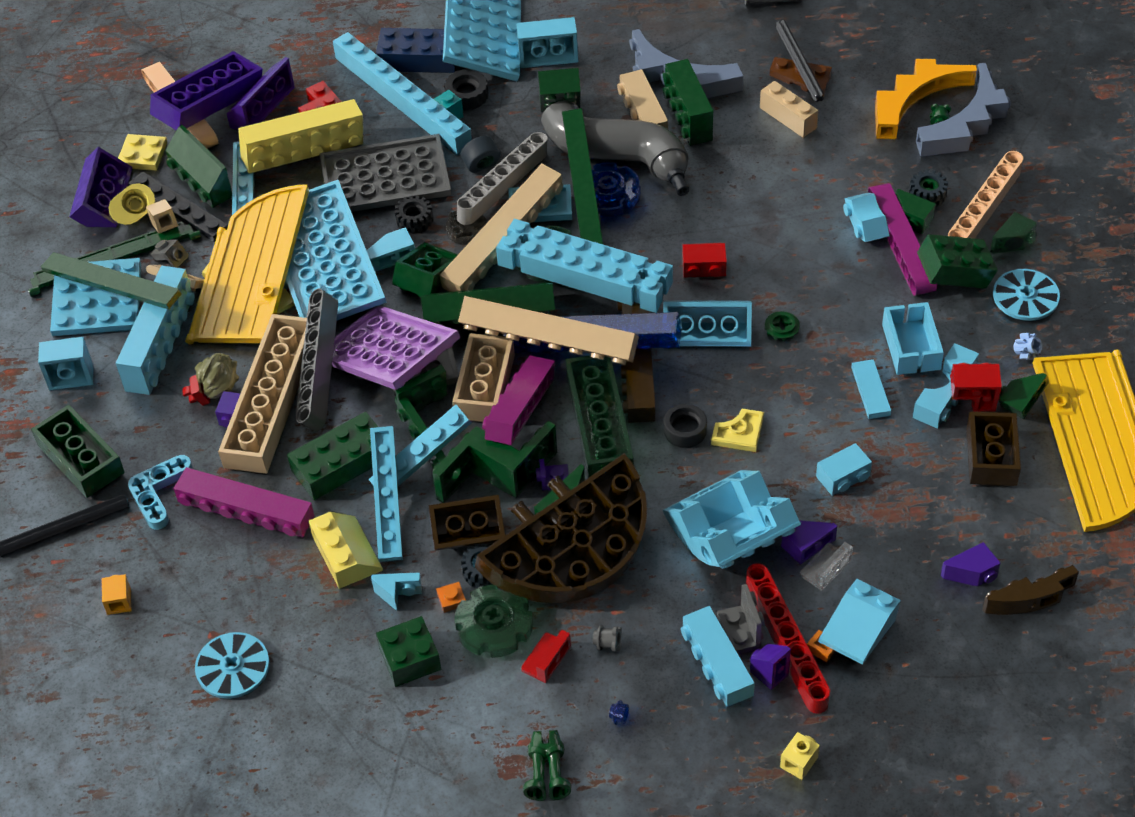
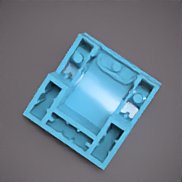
[663,470,801,569]

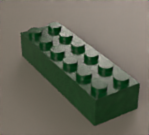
[421,282,555,325]

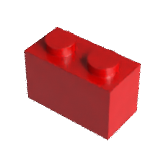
[682,243,727,278]

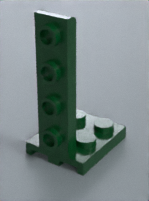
[394,364,447,469]

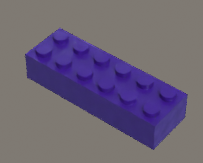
[150,51,263,130]

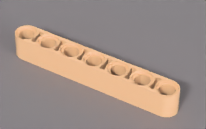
[141,62,219,149]
[948,151,1023,239]

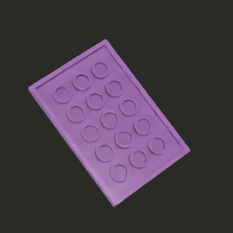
[332,305,460,390]

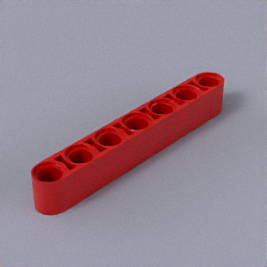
[746,563,830,714]

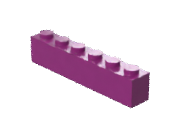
[482,356,555,445]
[173,467,315,538]

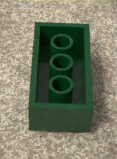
[663,59,713,146]
[31,405,125,498]
[287,411,378,500]

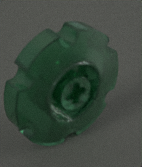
[454,585,533,658]

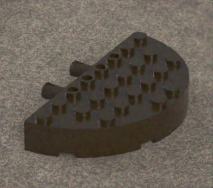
[475,453,647,603]

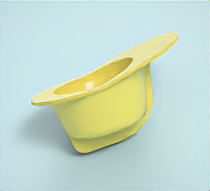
[109,183,155,225]

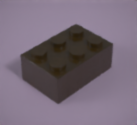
[966,412,1021,486]

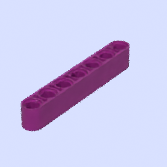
[868,183,937,296]

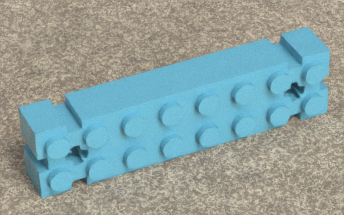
[496,219,673,313]

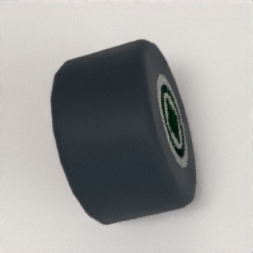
[460,136,501,173]

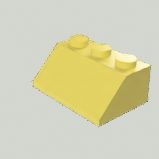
[309,512,383,589]

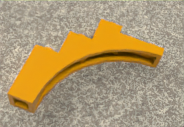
[875,59,977,139]

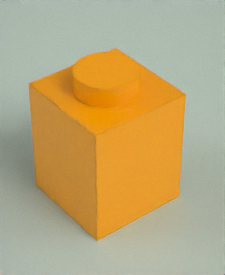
[102,574,131,615]

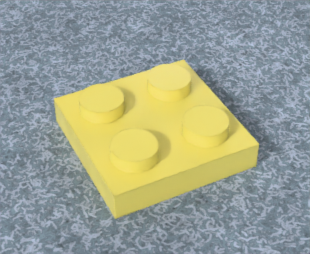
[118,134,167,171]

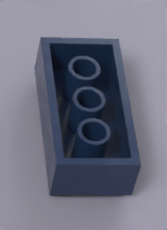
[376,28,456,73]

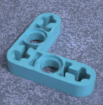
[128,455,193,530]

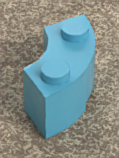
[843,193,889,242]

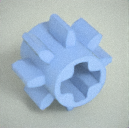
[1014,333,1042,360]

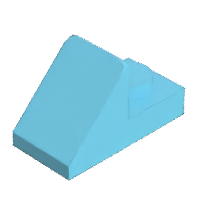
[371,573,422,610]

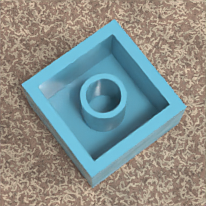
[38,337,93,391]

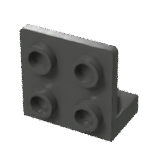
[717,584,765,655]

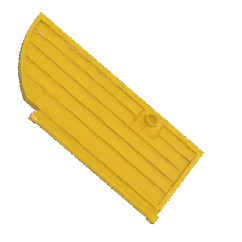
[185,185,309,344]
[1032,350,1135,532]

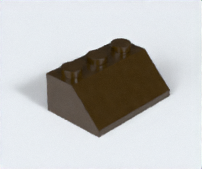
[428,495,505,551]

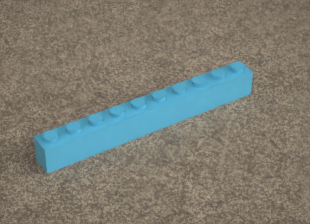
[333,32,472,156]

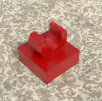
[182,375,210,406]

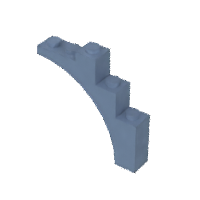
[629,29,743,98]
[916,63,1011,156]

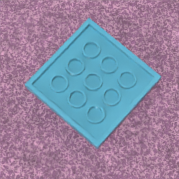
[50,258,141,336]

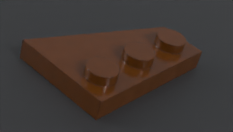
[769,57,832,94]

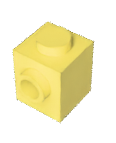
[780,732,820,780]

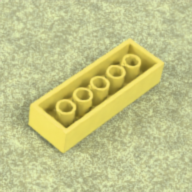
[238,99,363,174]

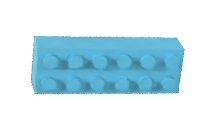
[116,266,195,395]

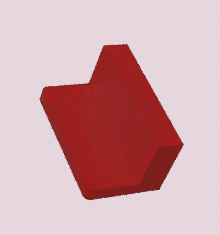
[521,630,571,683]

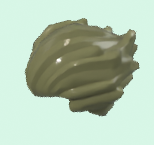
[195,353,239,399]

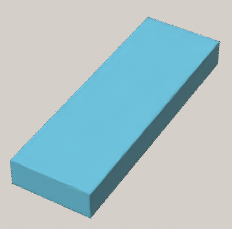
[851,359,891,419]

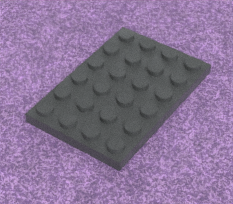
[320,134,452,212]

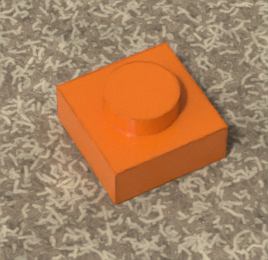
[436,582,467,613]
[807,630,836,662]

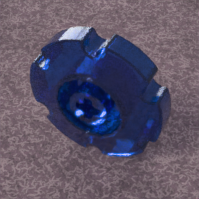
[592,162,641,217]

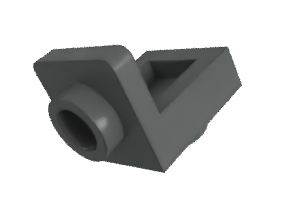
[151,240,189,268]

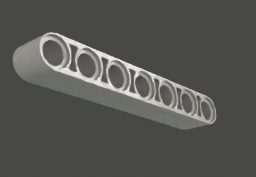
[457,132,547,225]

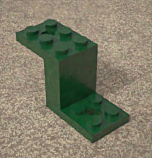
[432,421,558,503]

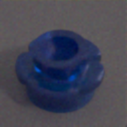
[609,700,629,725]

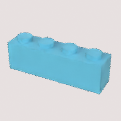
[681,606,755,707]

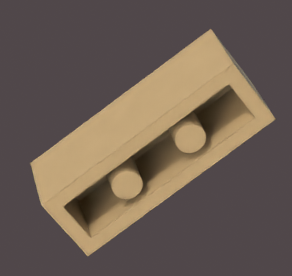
[760,81,818,138]

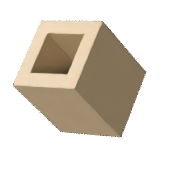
[146,199,178,233]

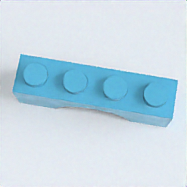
[913,343,980,429]

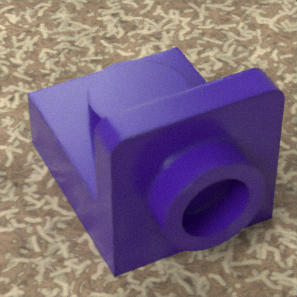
[536,459,569,491]

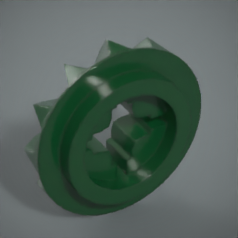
[765,311,800,341]

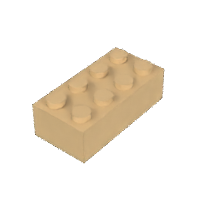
[452,333,515,422]

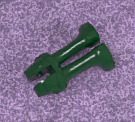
[523,730,572,801]

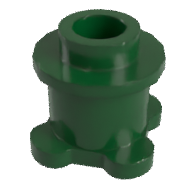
[930,104,951,125]

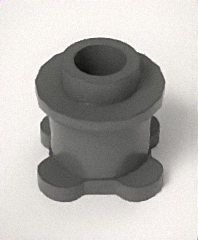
[593,625,622,651]

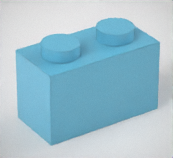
[816,443,872,496]

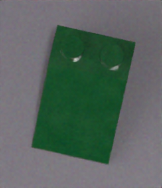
[392,242,458,297]

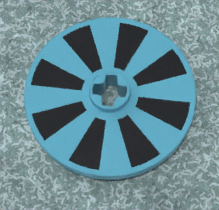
[993,269,1060,321]
[195,632,269,699]

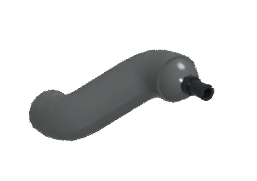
[541,100,689,196]

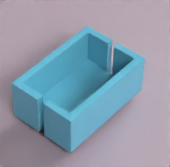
[882,302,944,375]

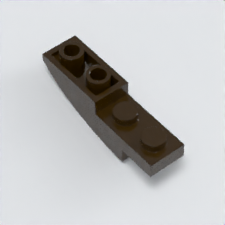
[982,565,1079,615]

